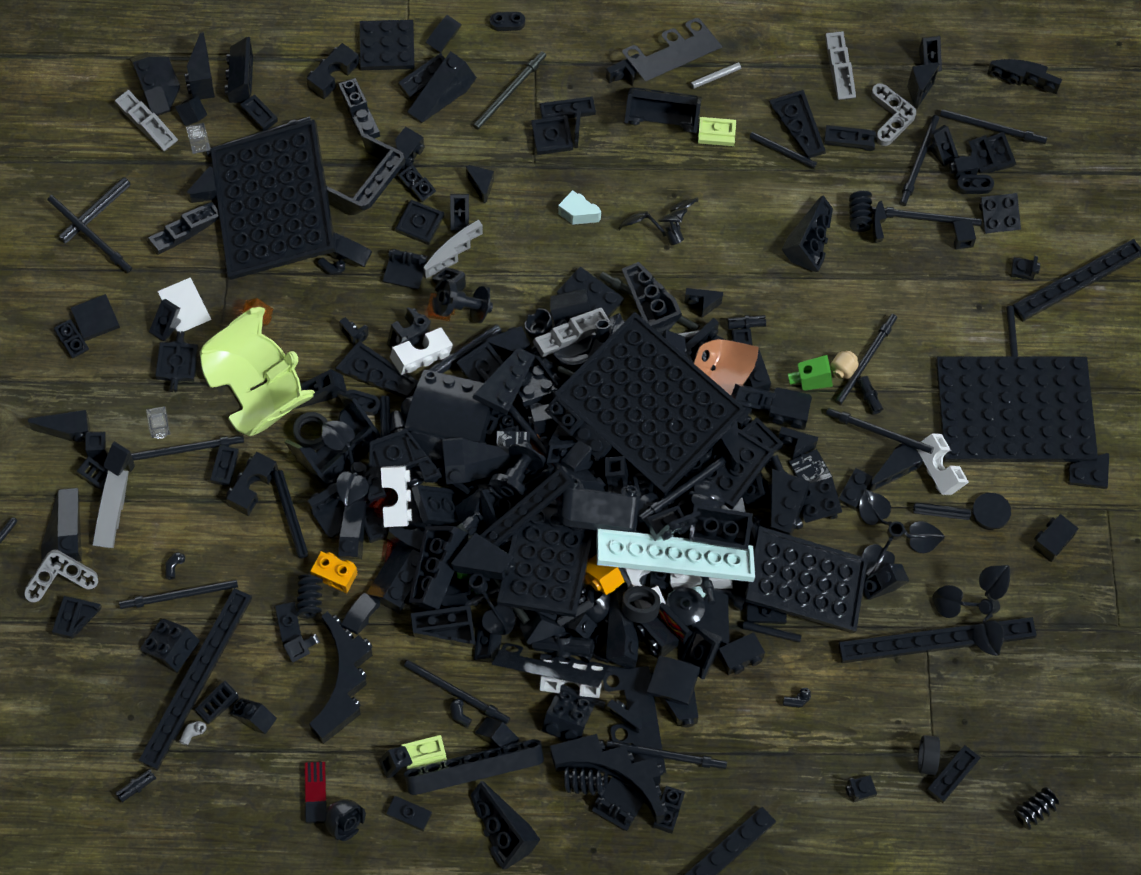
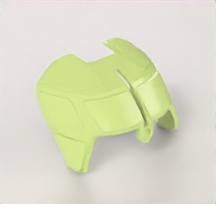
[200,307,315,436]

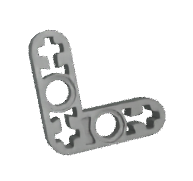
[871,84,916,146]
[25,550,98,602]

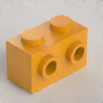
[311,551,357,594]
[584,554,625,595]

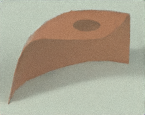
[694,339,758,395]

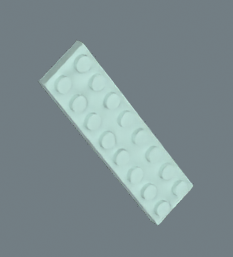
[596,529,755,582]

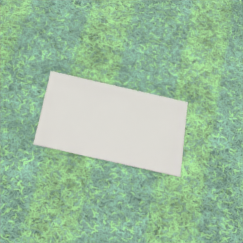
[158,277,211,333]

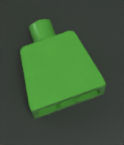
[788,355,833,390]

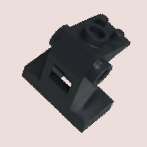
[387,307,431,351]

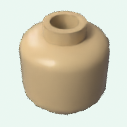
[830,351,859,379]

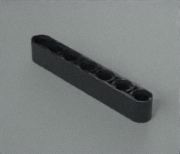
[404,739,544,795]

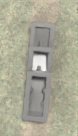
[825,31,856,100]
[114,90,178,151]
[424,220,483,278]
[533,307,611,357]
[93,470,129,548]

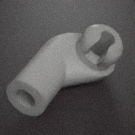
[179,721,206,746]

